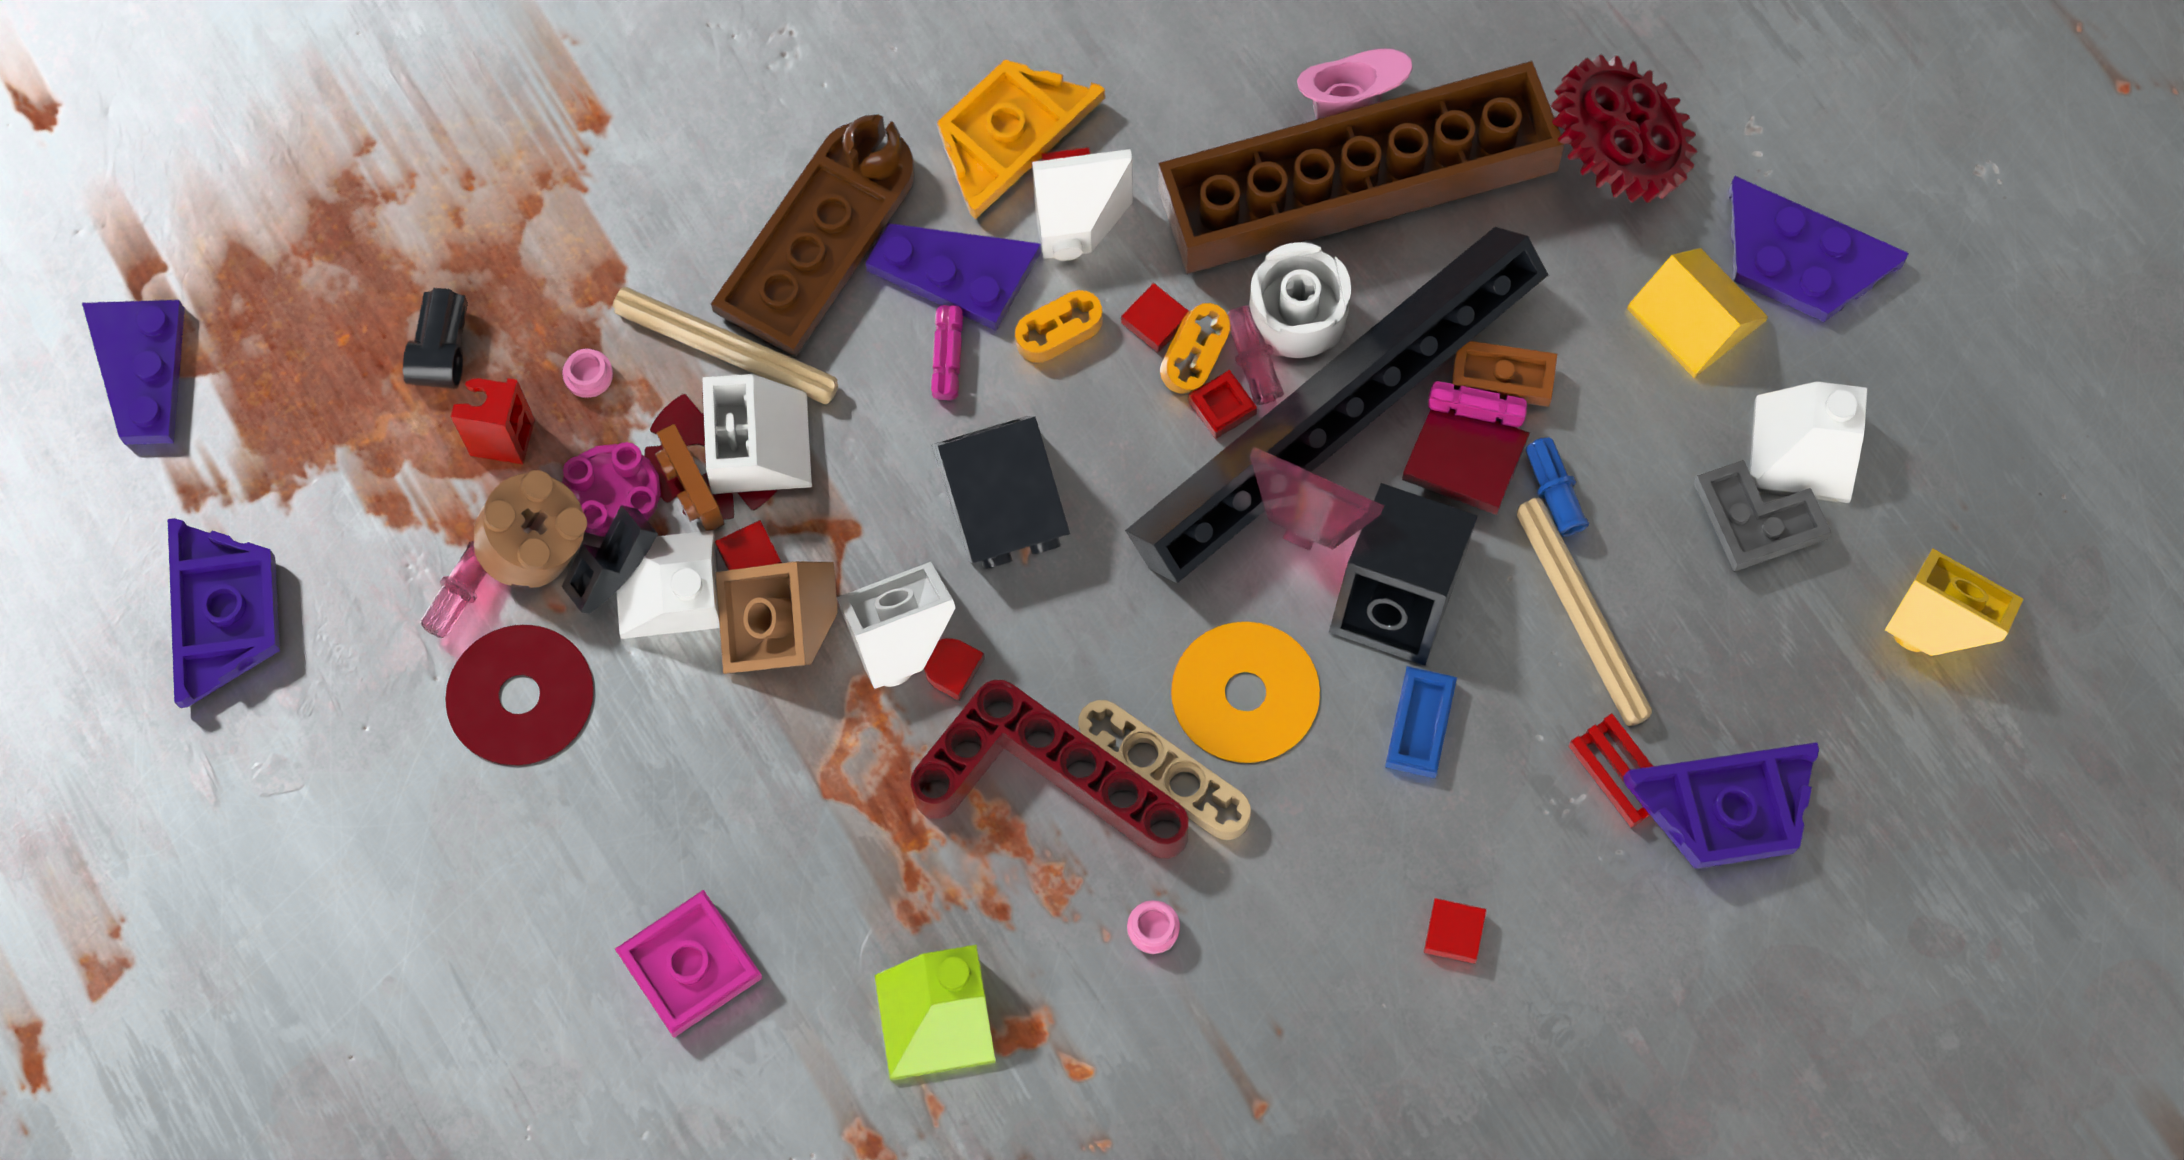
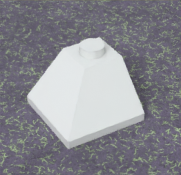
[1032,149,1133,261]
[1750,381,1867,503]
[617,530,720,639]
[837,562,956,689]

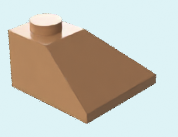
[715,561,838,674]

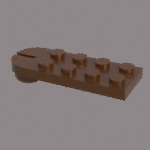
[711,114,915,357]

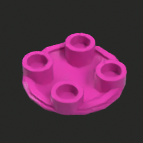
[562,442,661,537]

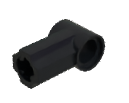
[403,288,468,389]

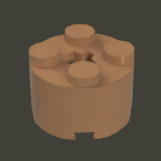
[473,470,587,588]

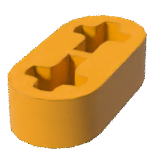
[1015,290,1103,363]
[1160,303,1231,394]

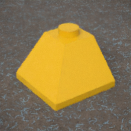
[1885,548,2023,656]

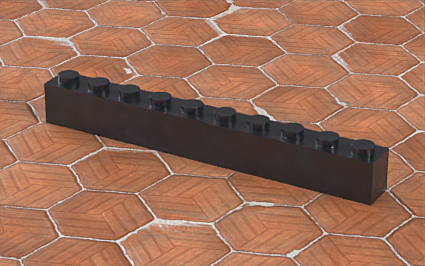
[1125,227,1549,583]

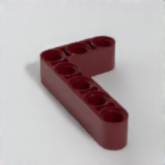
[910,680,1189,859]

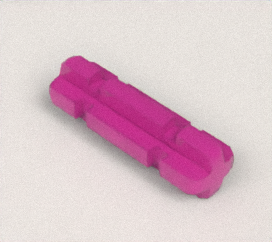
[931,305,963,400]
[1428,381,1527,428]

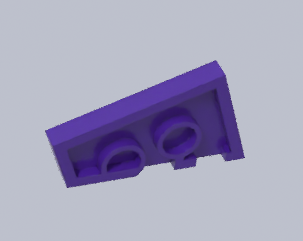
[865,223,1042,331]
[82,300,185,445]

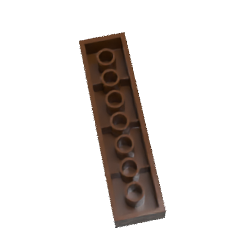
[1158,61,1565,274]

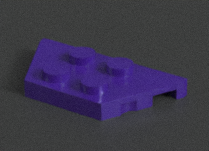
[1729,176,1909,322]
[167,518,280,708]
[1623,742,1819,869]

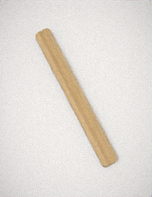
[613,287,839,404]
[1517,498,1652,726]

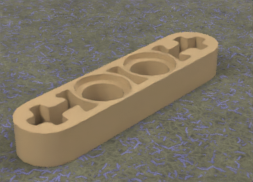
[1078,700,1251,840]

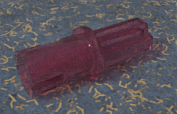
[1228,305,1284,405]
[420,541,487,638]

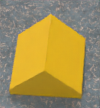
[1627,248,1768,378]

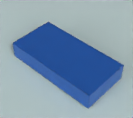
[1385,666,1457,779]

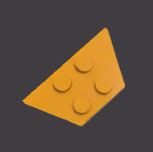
[937,60,1105,219]

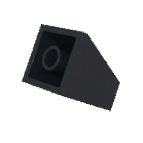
[931,416,1070,569]
[1329,483,1478,666]

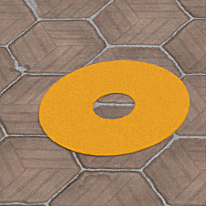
[1171,622,1320,763]

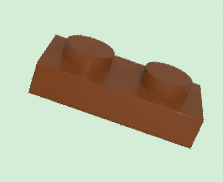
[1452,341,1557,407]
[655,424,725,531]

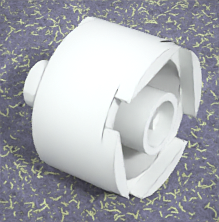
[1249,242,1351,358]

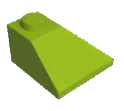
[874,945,996,1080]

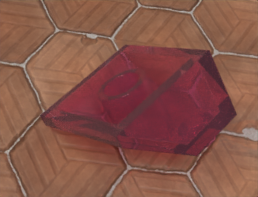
[1250,447,1384,550]

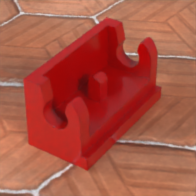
[450,378,535,465]

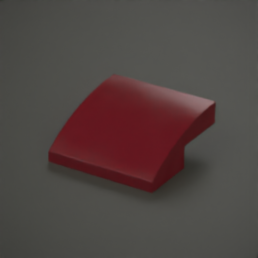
[1402,409,1530,515]

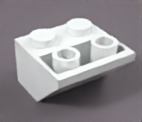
[702,374,812,494]

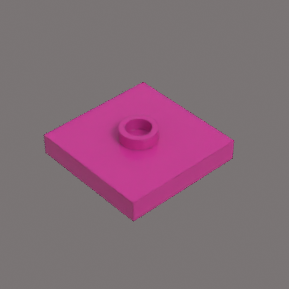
[615,889,763,1038]

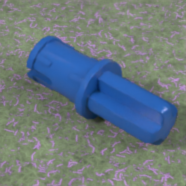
[1525,437,1589,537]

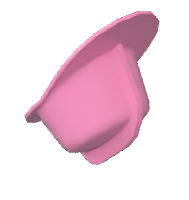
[1297,49,1413,120]

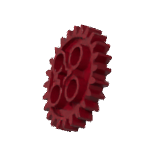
[1551,54,1697,203]

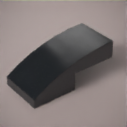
[561,505,658,614]

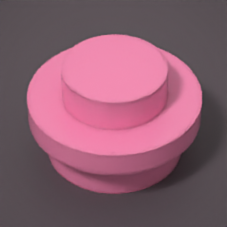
[563,349,613,398]
[1127,900,1180,954]

